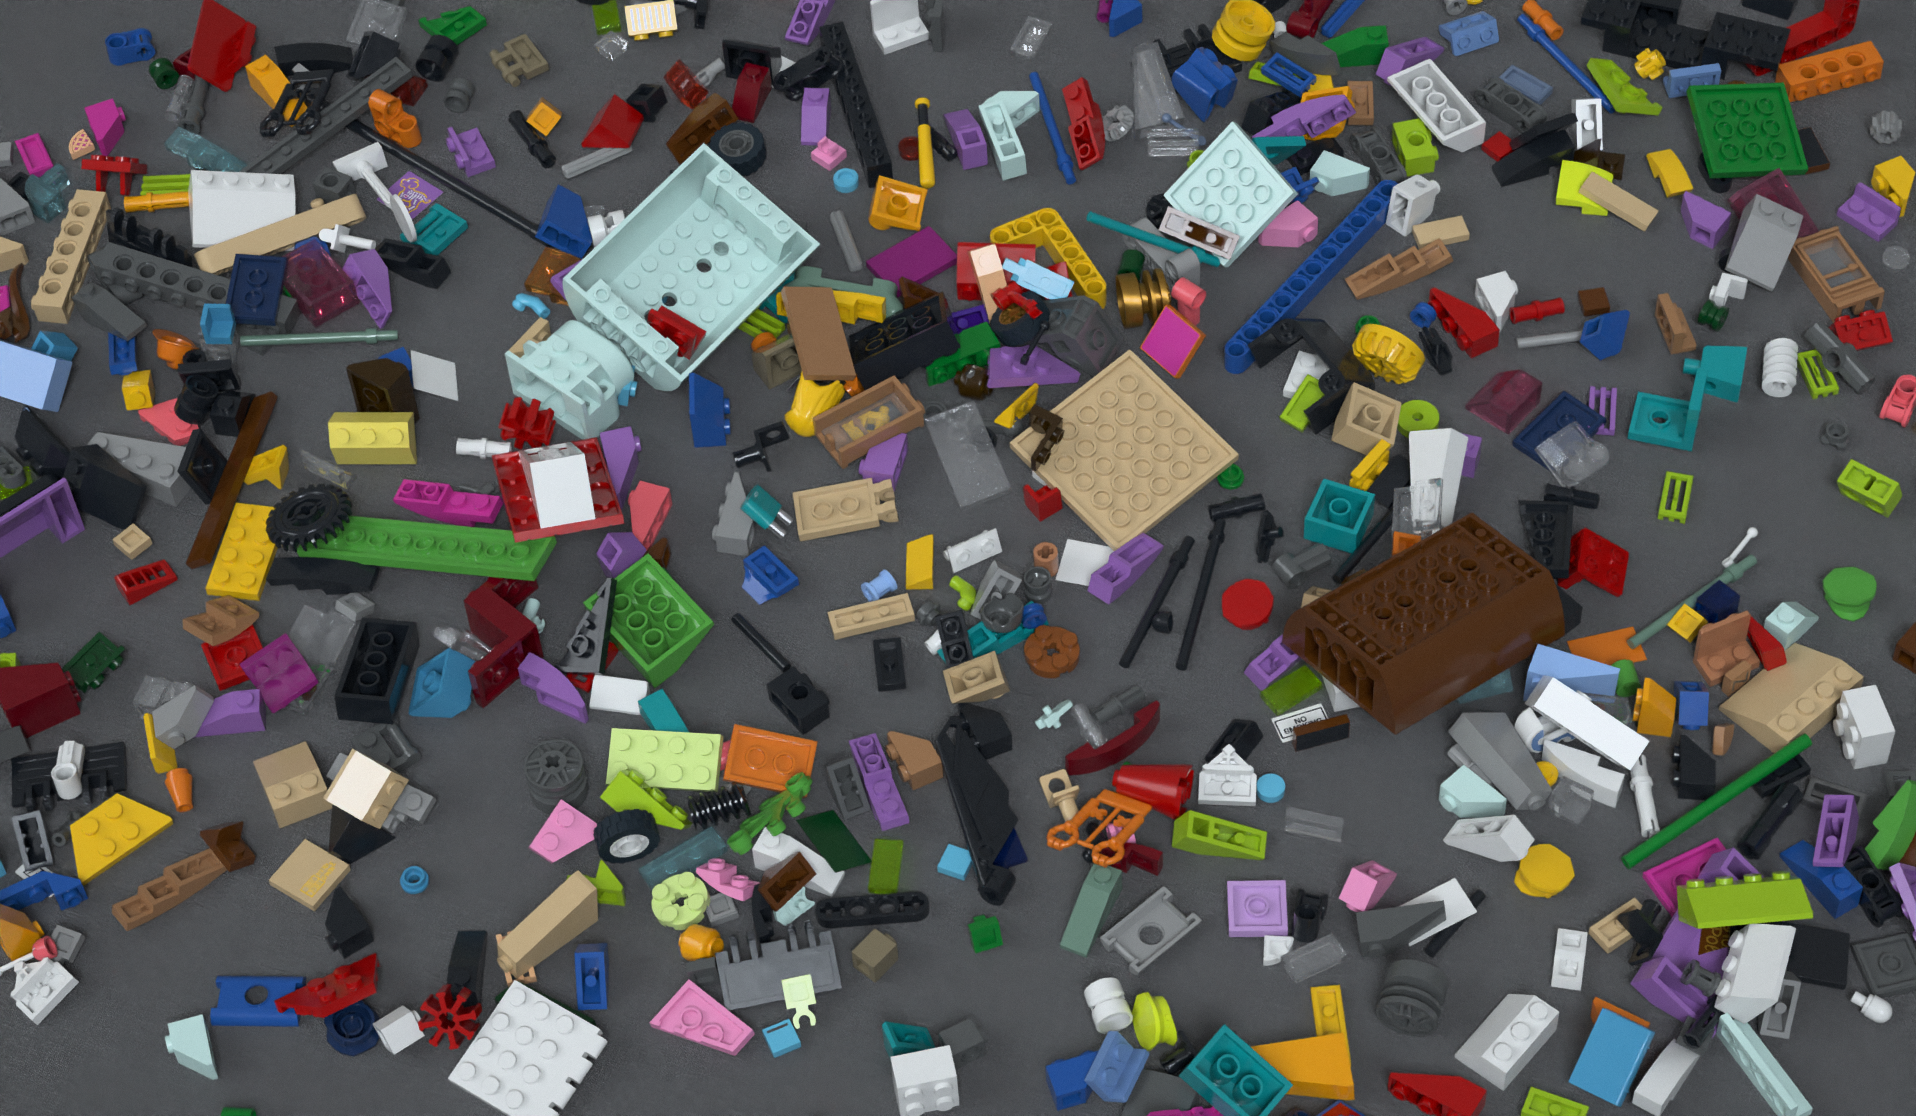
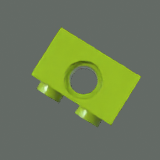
[1391,118,1439,177]

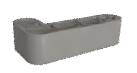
[1122,217,1200,293]

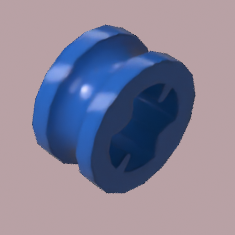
[1410,302,1437,328]
[1022,603,1047,629]

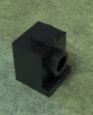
[626,84,667,122]

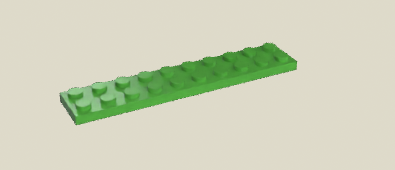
[297,513,557,581]

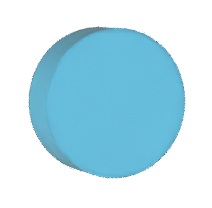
[833,168,859,193]
[1256,773,1285,803]

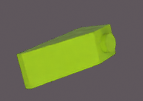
[1172,810,1267,860]

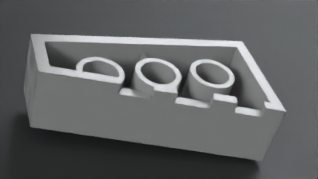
[87,432,191,507]

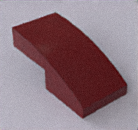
[1101,842,1163,876]

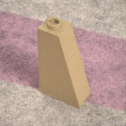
[497,870,598,979]

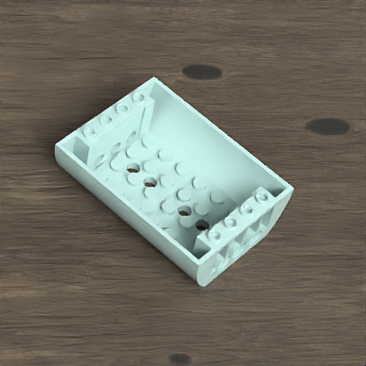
[562,143,820,391]

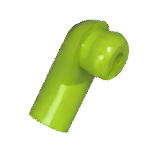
[949,575,976,611]

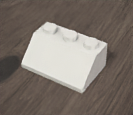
[1714,924,1796,1024]
[1455,994,1559,1091]

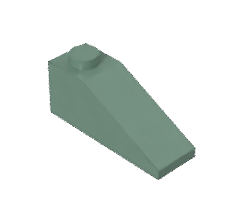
[1060,864,1122,958]

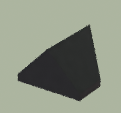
[328,805,396,864]

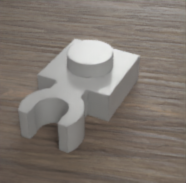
[51,925,86,967]

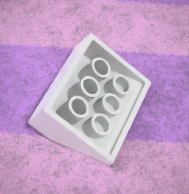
[188,170,295,251]

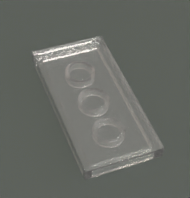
[924,400,1012,511]

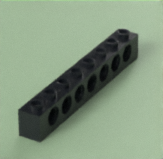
[819,22,893,188]

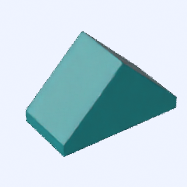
[882,1021,936,1060]

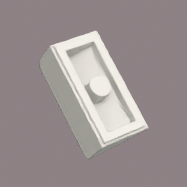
[589,675,650,715]

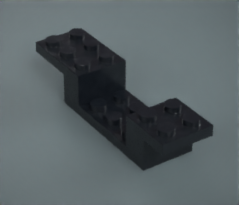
[1581,0,1791,80]

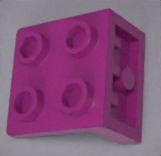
[239,633,319,713]

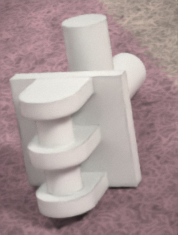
[319,224,376,253]

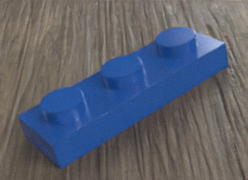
[108,332,138,375]

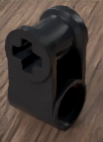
[1292,889,1329,943]

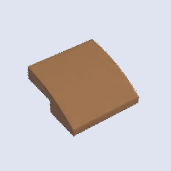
[182,595,259,646]

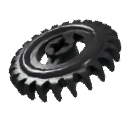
[266,484,352,553]

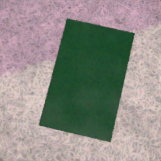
[796,810,872,873]

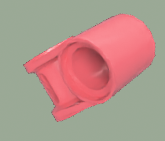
[1879,375,1916,428]

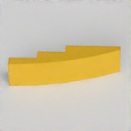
[776,290,886,325]

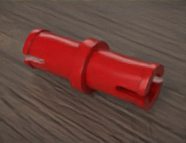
[1509,297,1565,324]

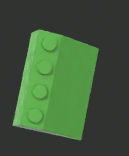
[583,553,714,688]

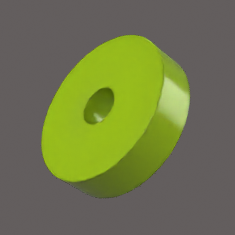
[1397,400,1439,438]

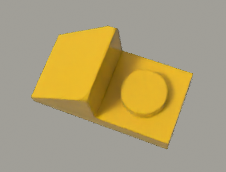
[244,445,289,489]

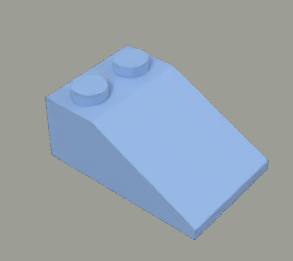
[1523,644,1620,704]

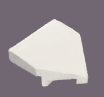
[1198,744,1257,806]
[10,957,79,1025]

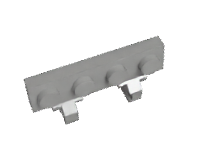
[326,753,437,834]

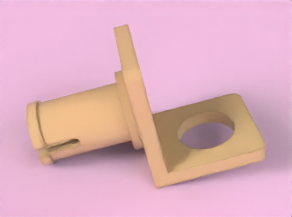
[1039,769,1080,822]

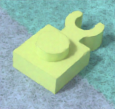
[781,974,816,1029]

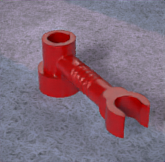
[991,281,1043,319]

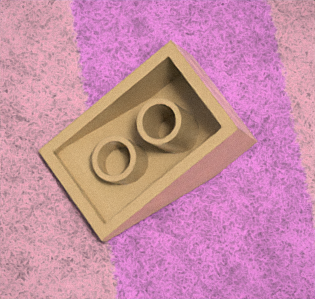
[253,741,332,828]

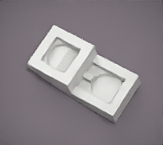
[1551,928,1588,991]

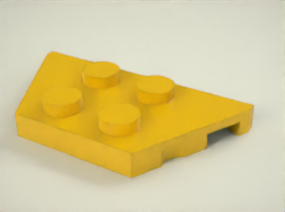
[70,793,173,886]

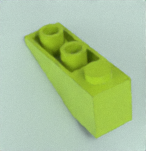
[600,769,693,830]

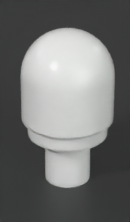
[1851,991,1892,1023]

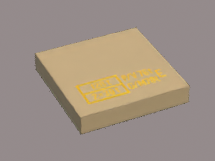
[269,839,351,912]

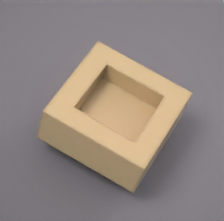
[112,523,152,560]

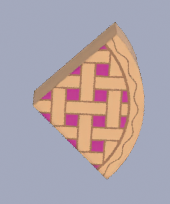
[69,129,95,160]

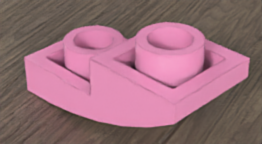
[696,858,760,901]

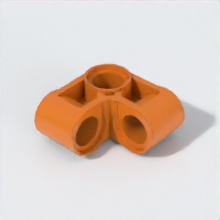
[368,89,422,148]

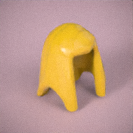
[784,372,845,437]

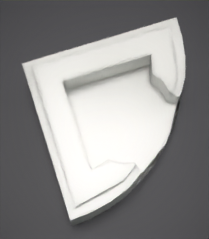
[1263,935,1294,966]

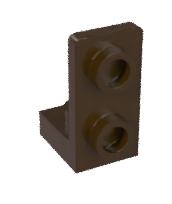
[1029,404,1065,471]

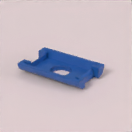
[210,976,306,1027]

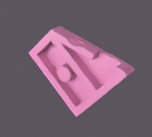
[528,799,597,864]

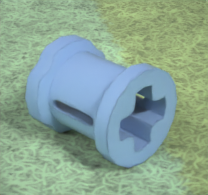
[861,569,897,602]

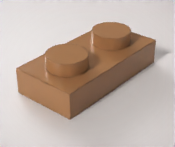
[1347,81,1374,125]

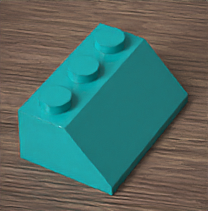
[1179,1024,1293,1116]

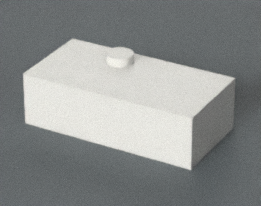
[1525,675,1649,770]

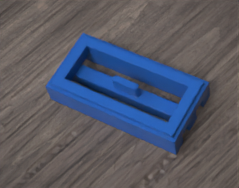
[1261,52,1316,98]

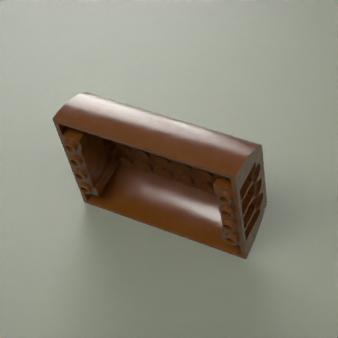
[1282,513,1565,735]

